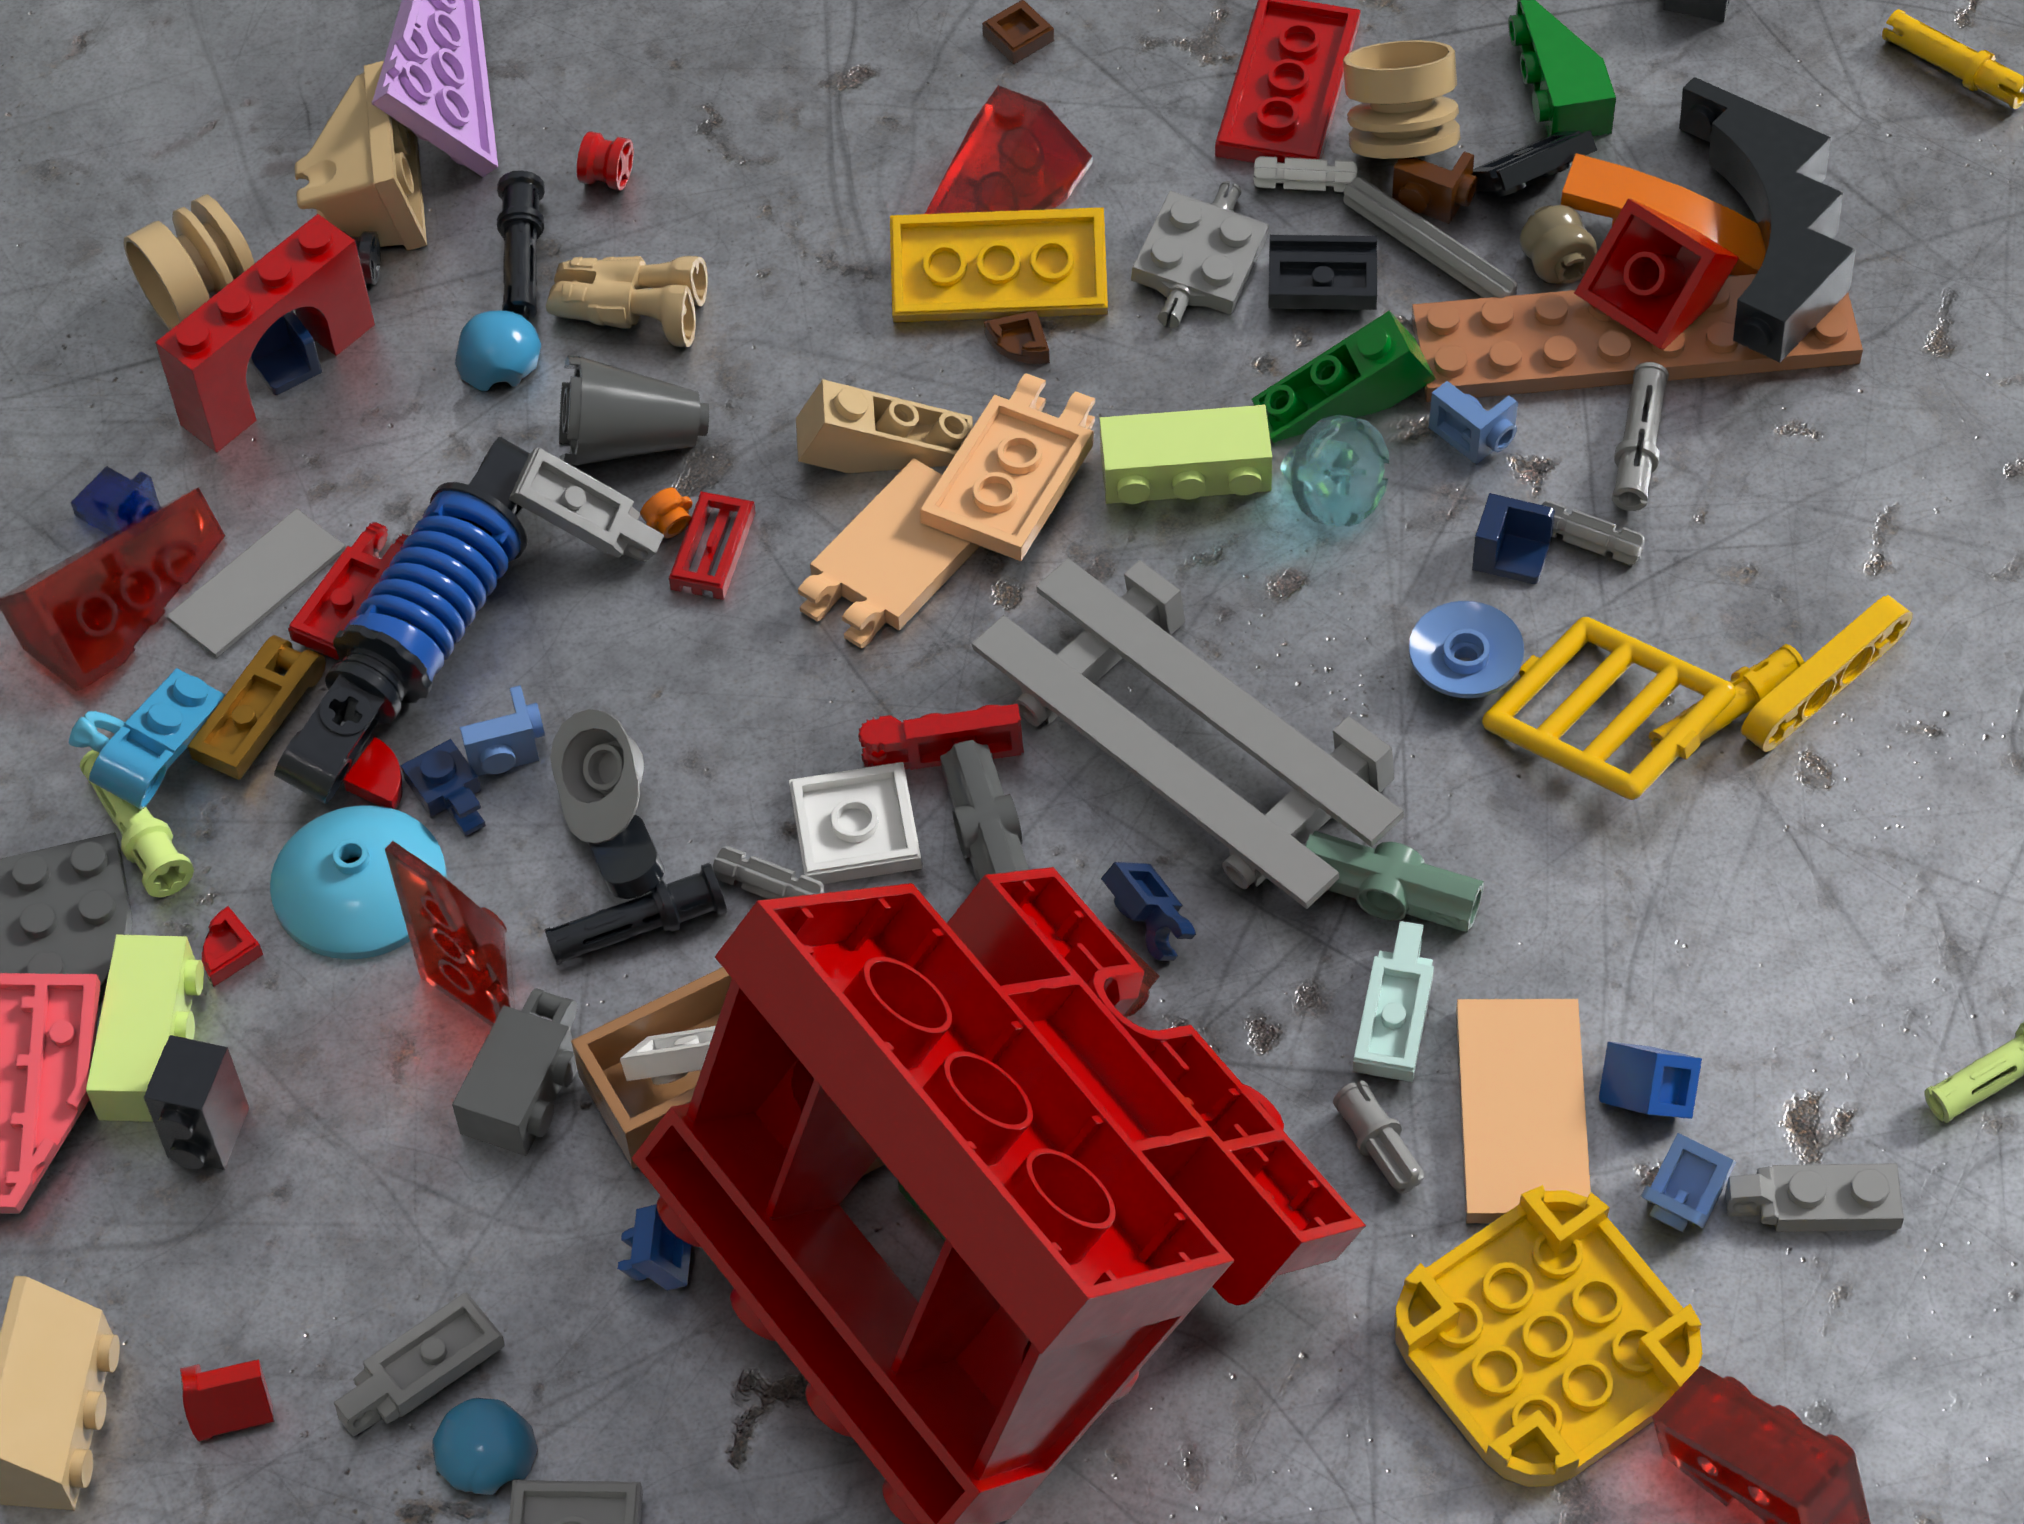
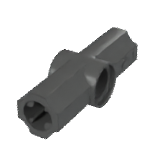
[940,740,1029,883]

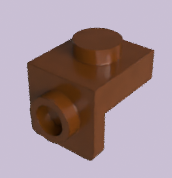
[1392,151,1478,224]

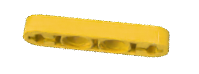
[1741,595,1913,752]

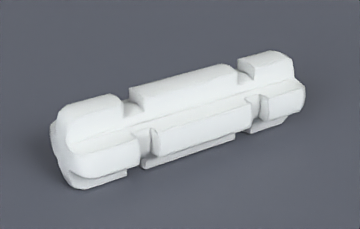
[1253,156,1358,192]

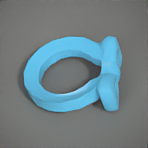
[68,711,125,753]

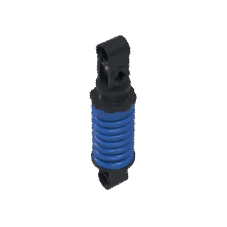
[274,437,530,805]

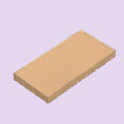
[1456,999,1591,1224]

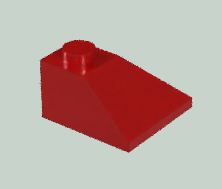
[1574,198,1739,349]

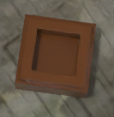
[982,0,1055,65]

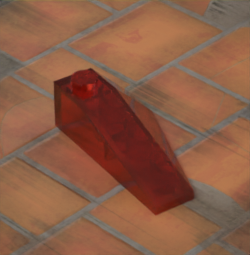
[925,85,1093,214]
[0,487,225,691]
[385,841,515,1027]

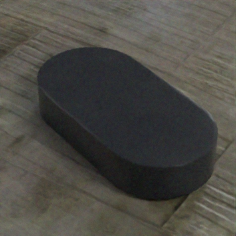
[589,815,665,899]

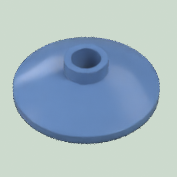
[1409,601,1524,698]

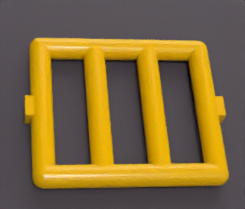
[1482,617,1736,800]

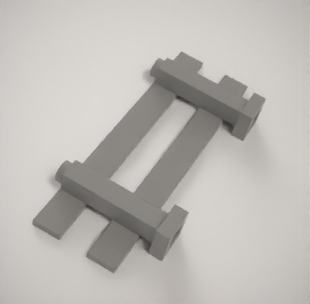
[972,558,1404,909]

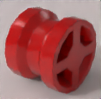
[576,131,634,190]

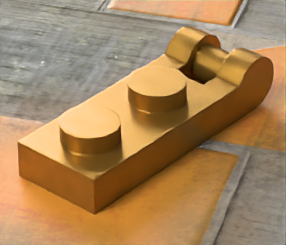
[188,635,326,780]

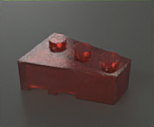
[1652,1366,1871,1524]

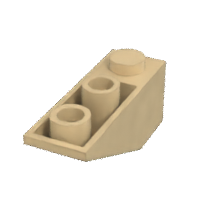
[796,379,973,474]

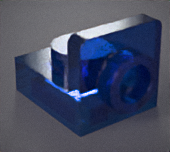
[70,466,161,544]

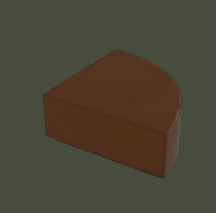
[984,310,1050,364]

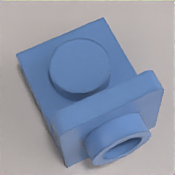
[1428,381,1518,465]

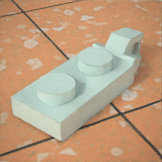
[1353,921,1434,1082]

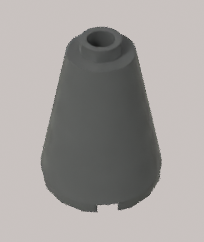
[559,355,709,466]

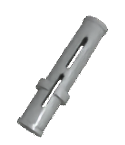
[1612,362,1669,511]

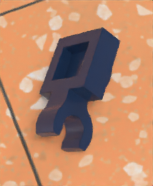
[400,739,486,836]
[1101,862,1196,961]

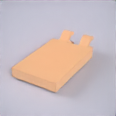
[920,373,1095,561]
[798,458,980,649]

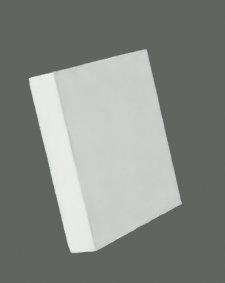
[789,762,922,884]

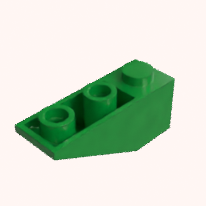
[1508,0,1616,136]
[1251,310,1436,443]

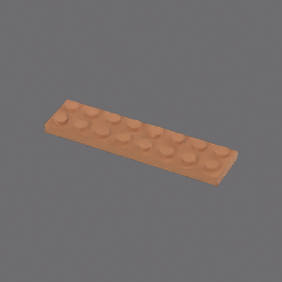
[1411,274,1863,402]

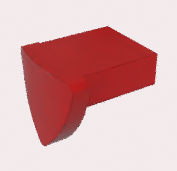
[180,1359,274,1442]

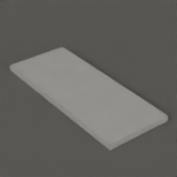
[167,508,346,659]

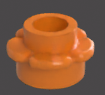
[640,487,693,538]

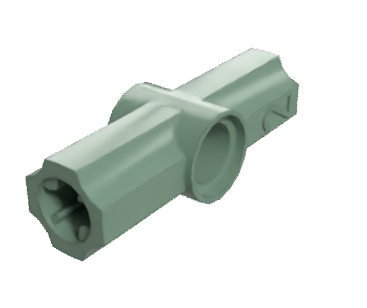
[1305,831,1484,932]

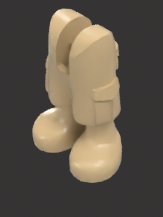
[546,256,708,347]

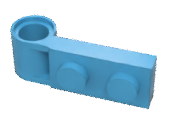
[89,668,225,809]

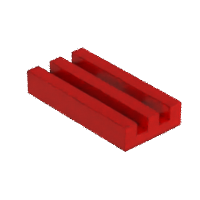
[669,491,756,600]

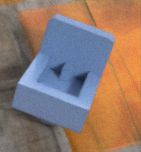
[460,685,545,776]
[1641,1133,1736,1232]

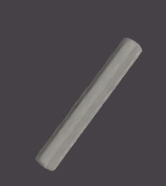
[1343,177,1518,298]

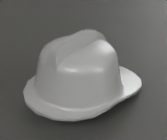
[550,709,645,844]

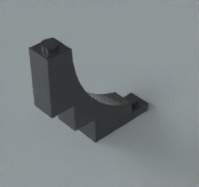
[1679,77,1856,363]

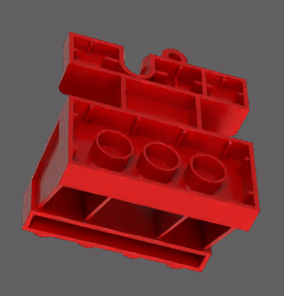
[631,867,1366,1524]

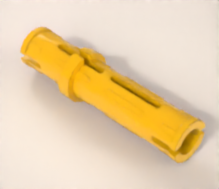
[1882,9,2024,109]
[1649,644,1805,758]

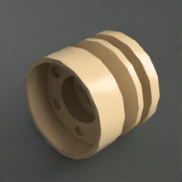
[1343,40,1461,159]
[123,194,255,330]

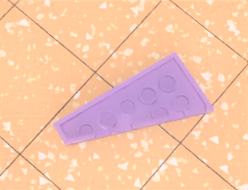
[372,0,498,177]

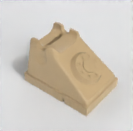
[294,61,427,251]

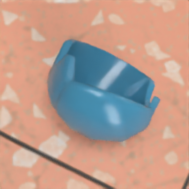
[455,310,541,391]
[432,1398,538,1495]

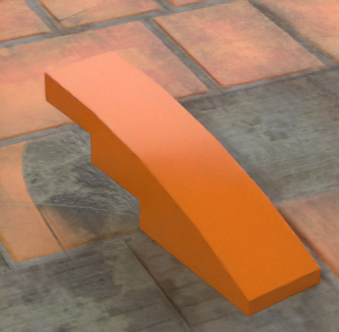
[1561,153,1766,276]

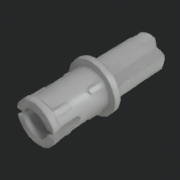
[1333,1080,1424,1194]

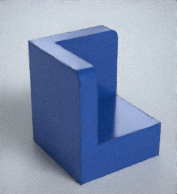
[1599,1042,1702,1119]

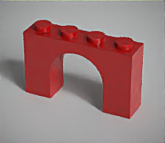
[155,214,375,453]

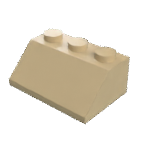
[0,1276,120,1511]

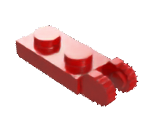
[288,522,408,661]
[858,704,1024,770]

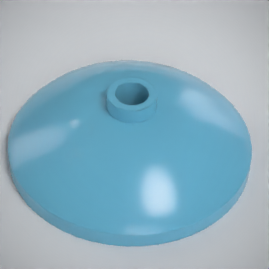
[270,805,447,959]

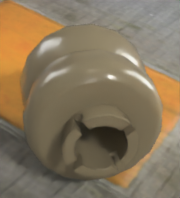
[1519,205,1597,284]

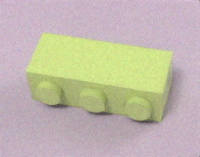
[1099,405,1272,504]
[86,934,204,1122]

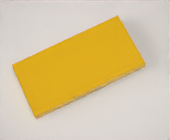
[890,207,1108,323]

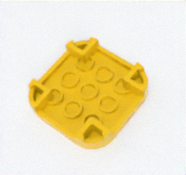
[1394,1185,1703,1487]

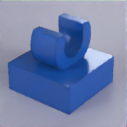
[617,1204,692,1291]

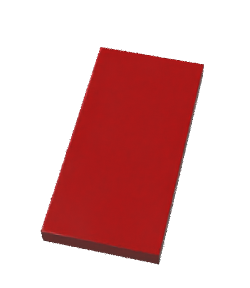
[1215,0,1361,163]

